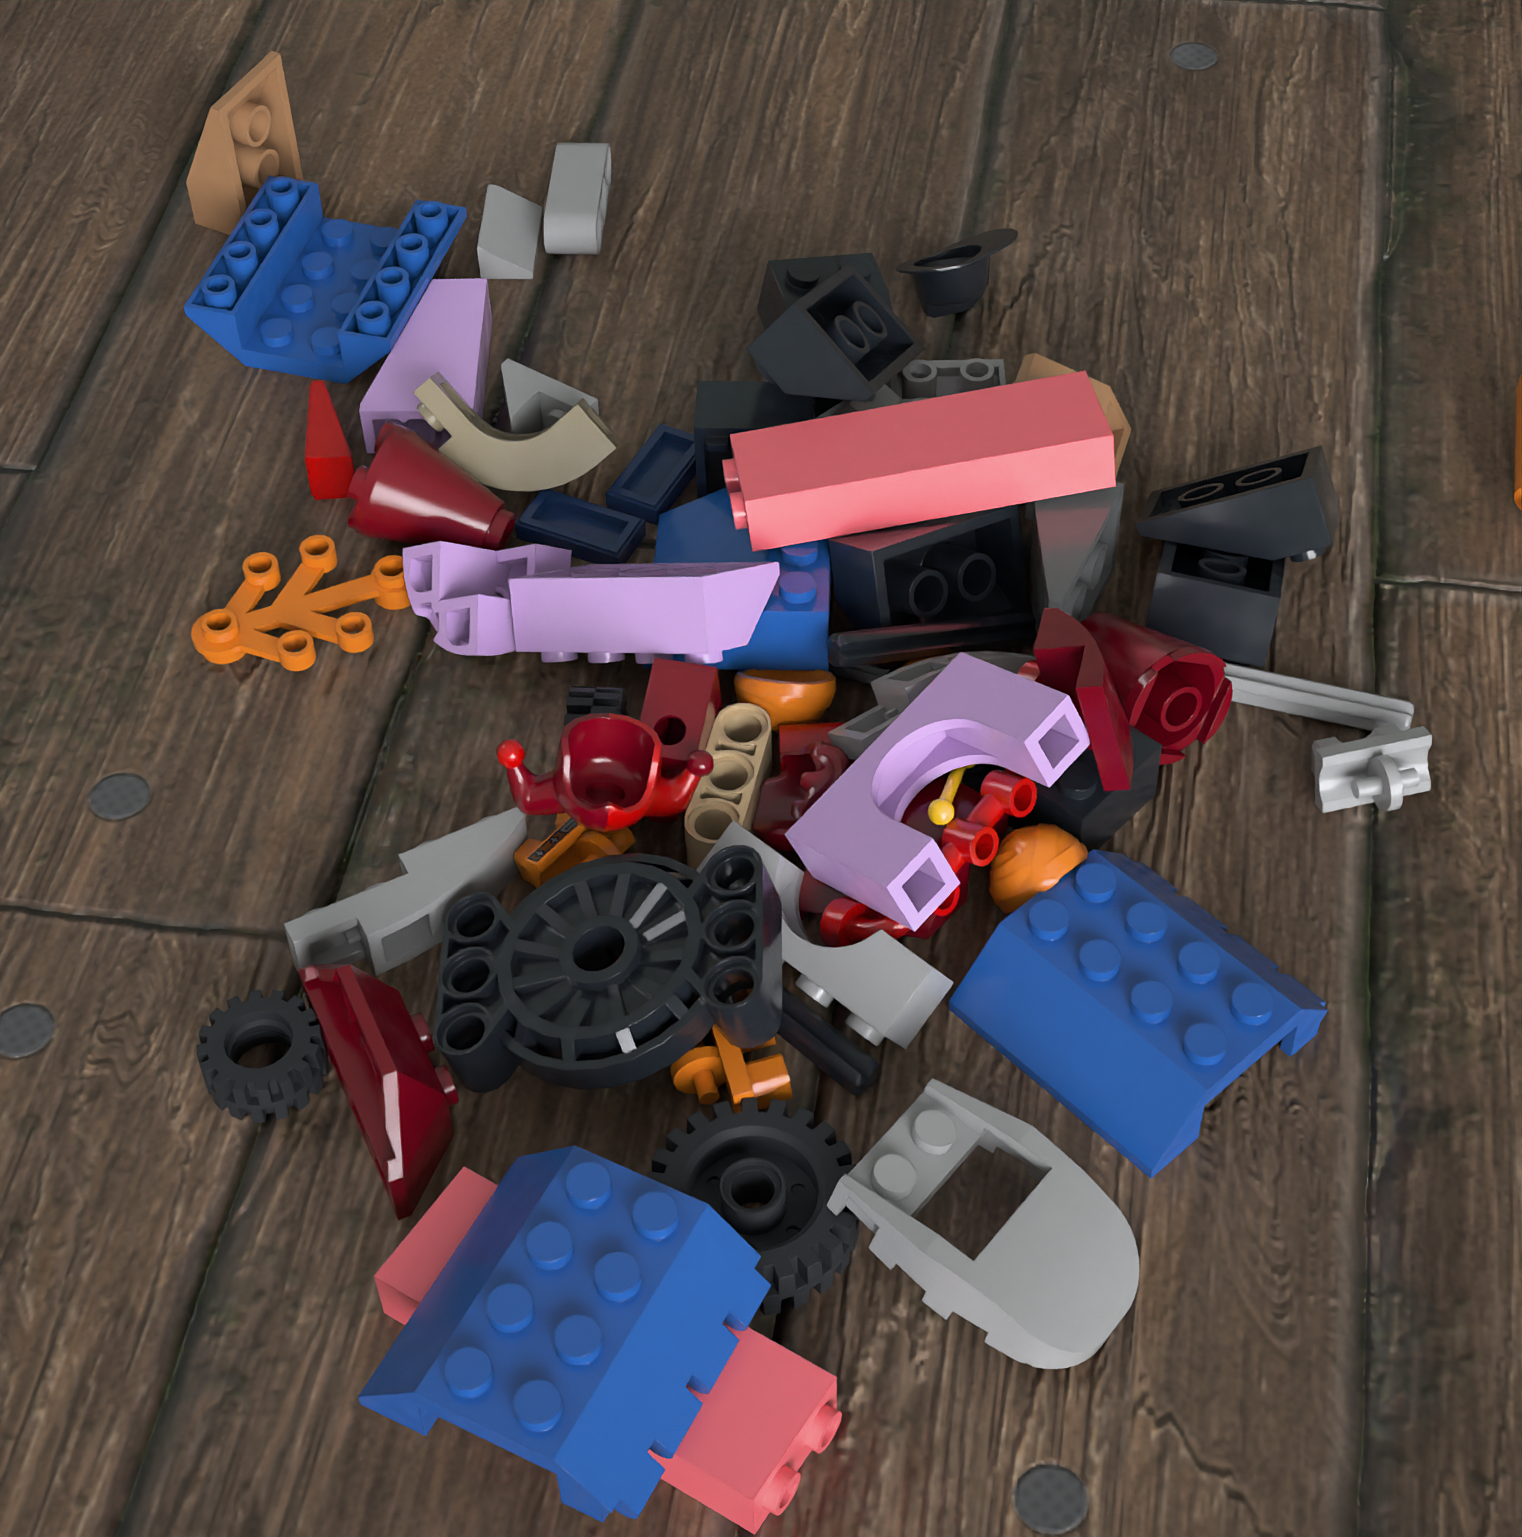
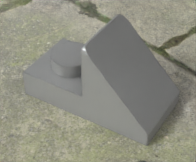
[501,358,599,434]

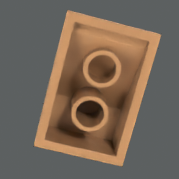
[186,51,304,235]

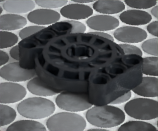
[433,845,782,1093]

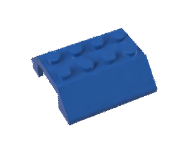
[949,849,1328,1178]
[358,1146,771,1523]

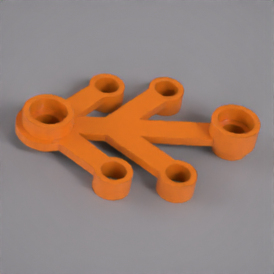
[191,535,411,671]

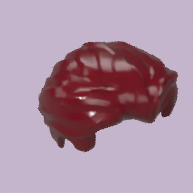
[752,741,851,852]

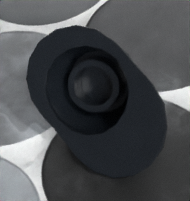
[896,228,1018,318]

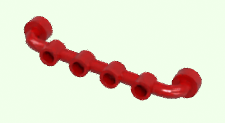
[820,660,1077,948]

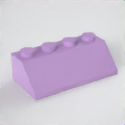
[509,562,780,664]

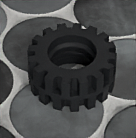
[196,990,329,1122]

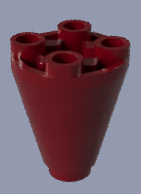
[347,421,517,551]

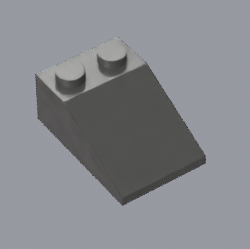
[1023,481,1124,641]

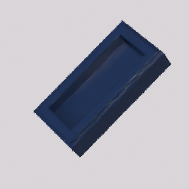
[605,423,696,525]
[515,489,646,564]

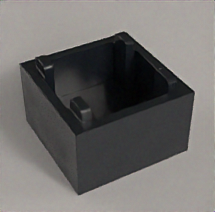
[694,381,815,499]

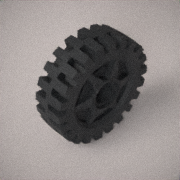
[647,1098,860,1315]

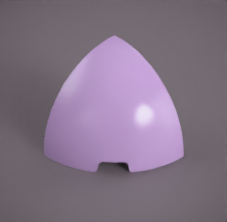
[403,541,572,656]

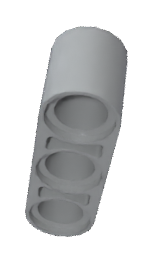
[544,142,611,255]

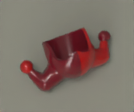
[496,713,714,832]

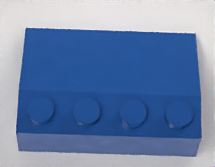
[643,488,832,671]

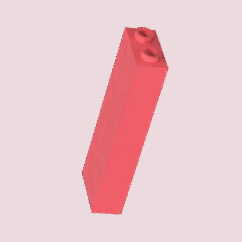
[722,370,1116,552]
[374,1167,842,1535]

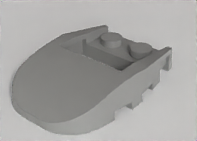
[826,1078,1139,1369]

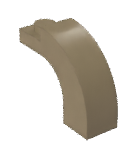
[413,372,621,491]

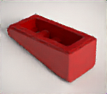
[305,380,355,500]

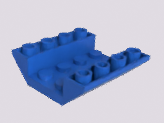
[184,175,467,384]

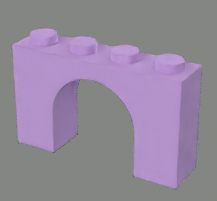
[785,652,1091,931]

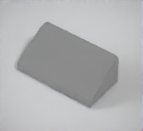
[477,184,543,279]

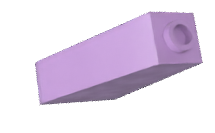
[359,278,492,454]

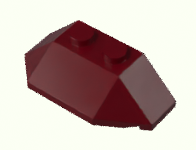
[298,964,459,1221]

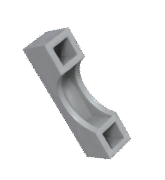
[696,820,954,1049]

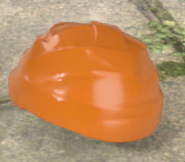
[733,668,837,734]
[989,823,1088,914]

